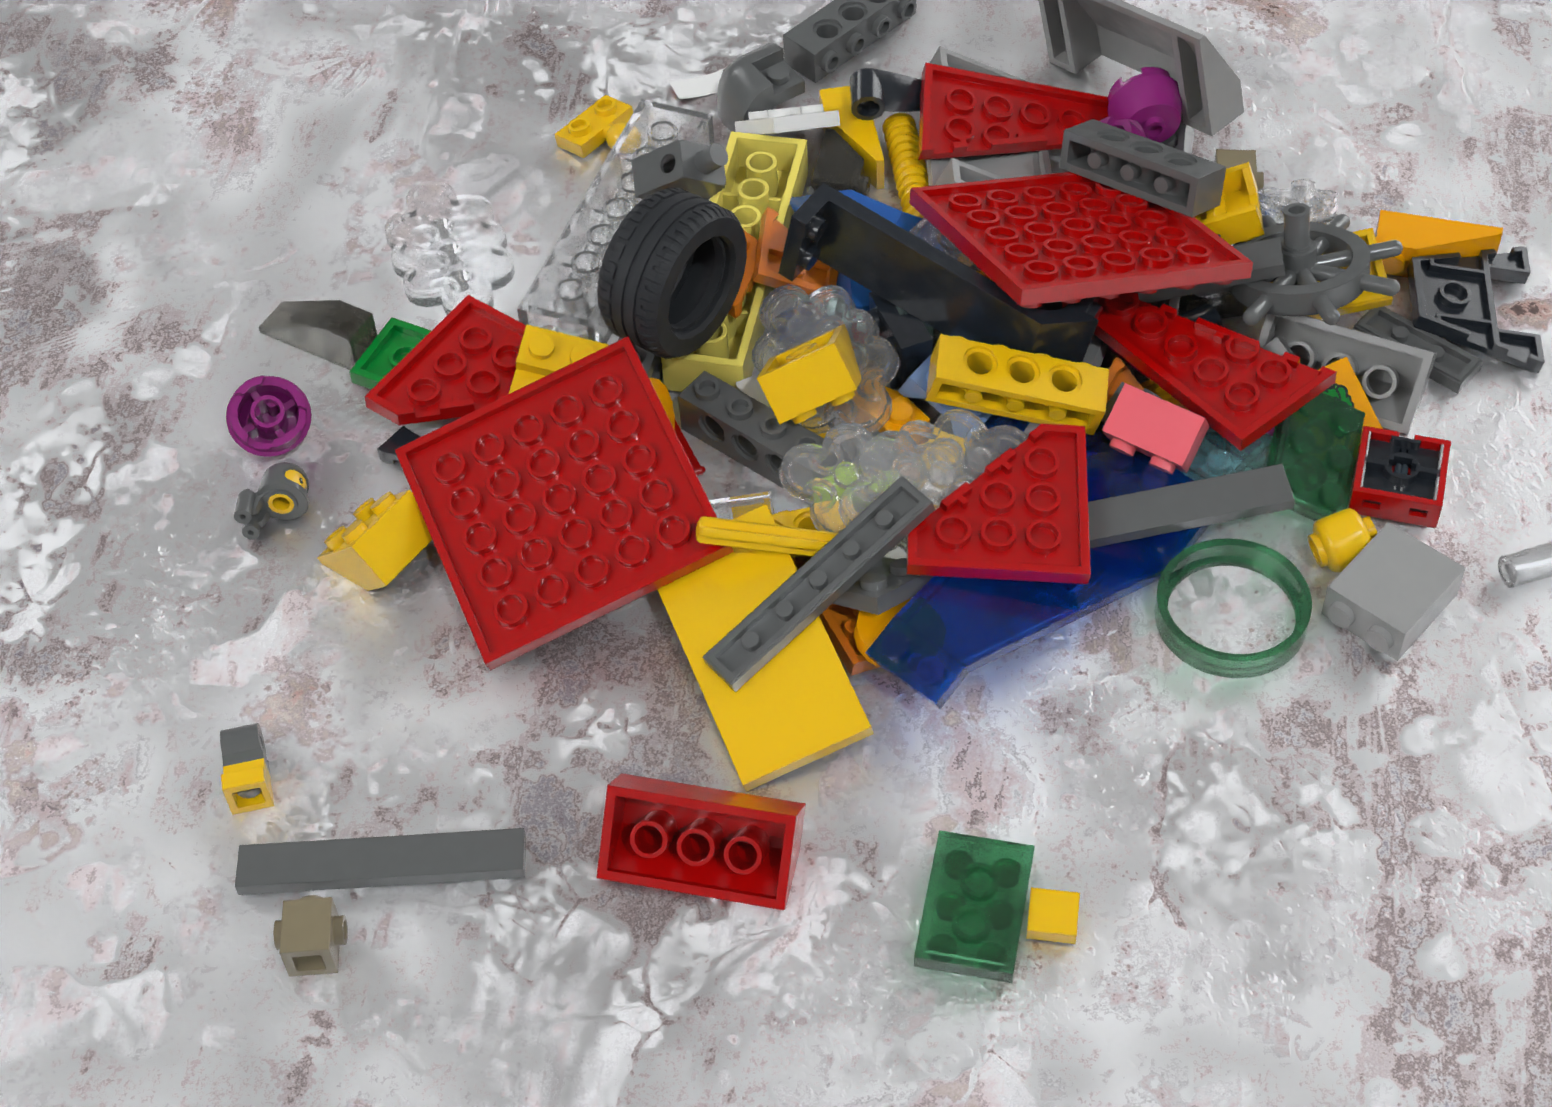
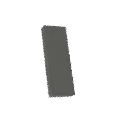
[1353,307,1483,394]

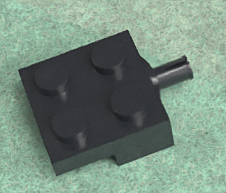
[865,292,933,402]

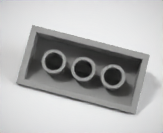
[1258,314,1437,435]

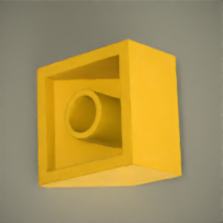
[757,324,862,424]

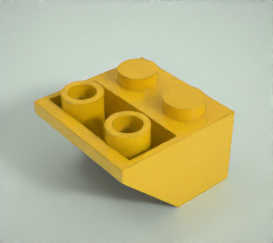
[317,489,432,591]

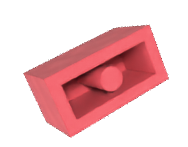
[1102,383,1210,475]

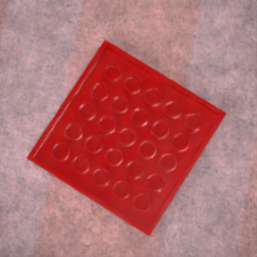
[909,172,1253,308]
[395,336,734,671]

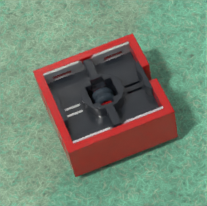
[1348,426,1451,528]

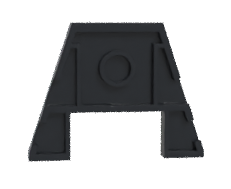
[1407,246,1545,373]

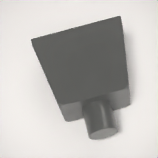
[632,140,728,200]

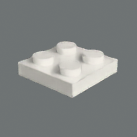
[735,104,840,135]

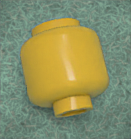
[1308,508,1377,572]

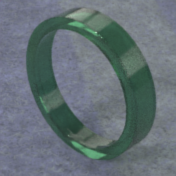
[1154,538,1312,678]

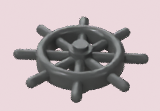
[1195,203,1403,325]

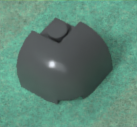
[717,43,805,135]

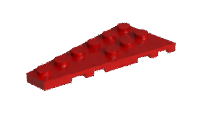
[918,63,1109,160]
[1062,292,1337,451]

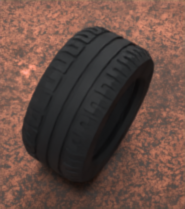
[597,187,747,359]

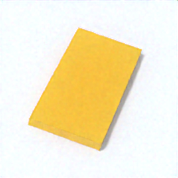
[657,504,874,792]

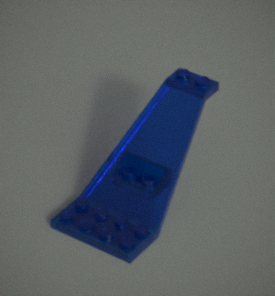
[866,422,1209,709]

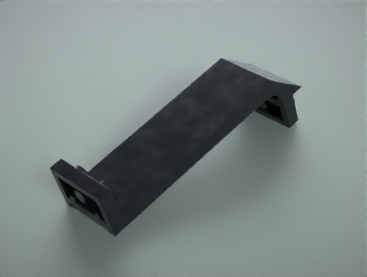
[779,182,1103,362]

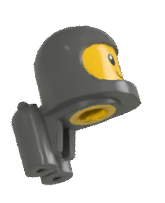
[234,462,309,540]

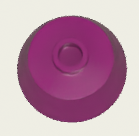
[1107,67,1182,143]
[226,375,312,457]

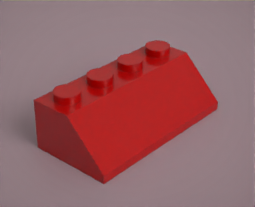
[597,773,806,910]

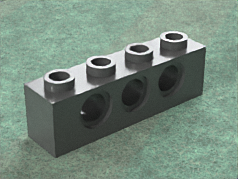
[783,0,917,83]
[1059,119,1226,217]
[678,371,839,505]

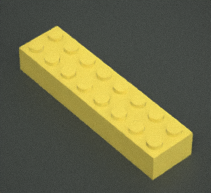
[661,131,808,392]

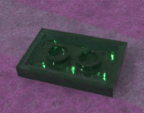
[1267,393,1365,521]
[914,830,1035,983]

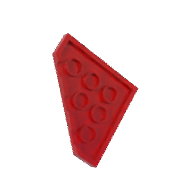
[364,295,526,426]
[906,424,1091,584]

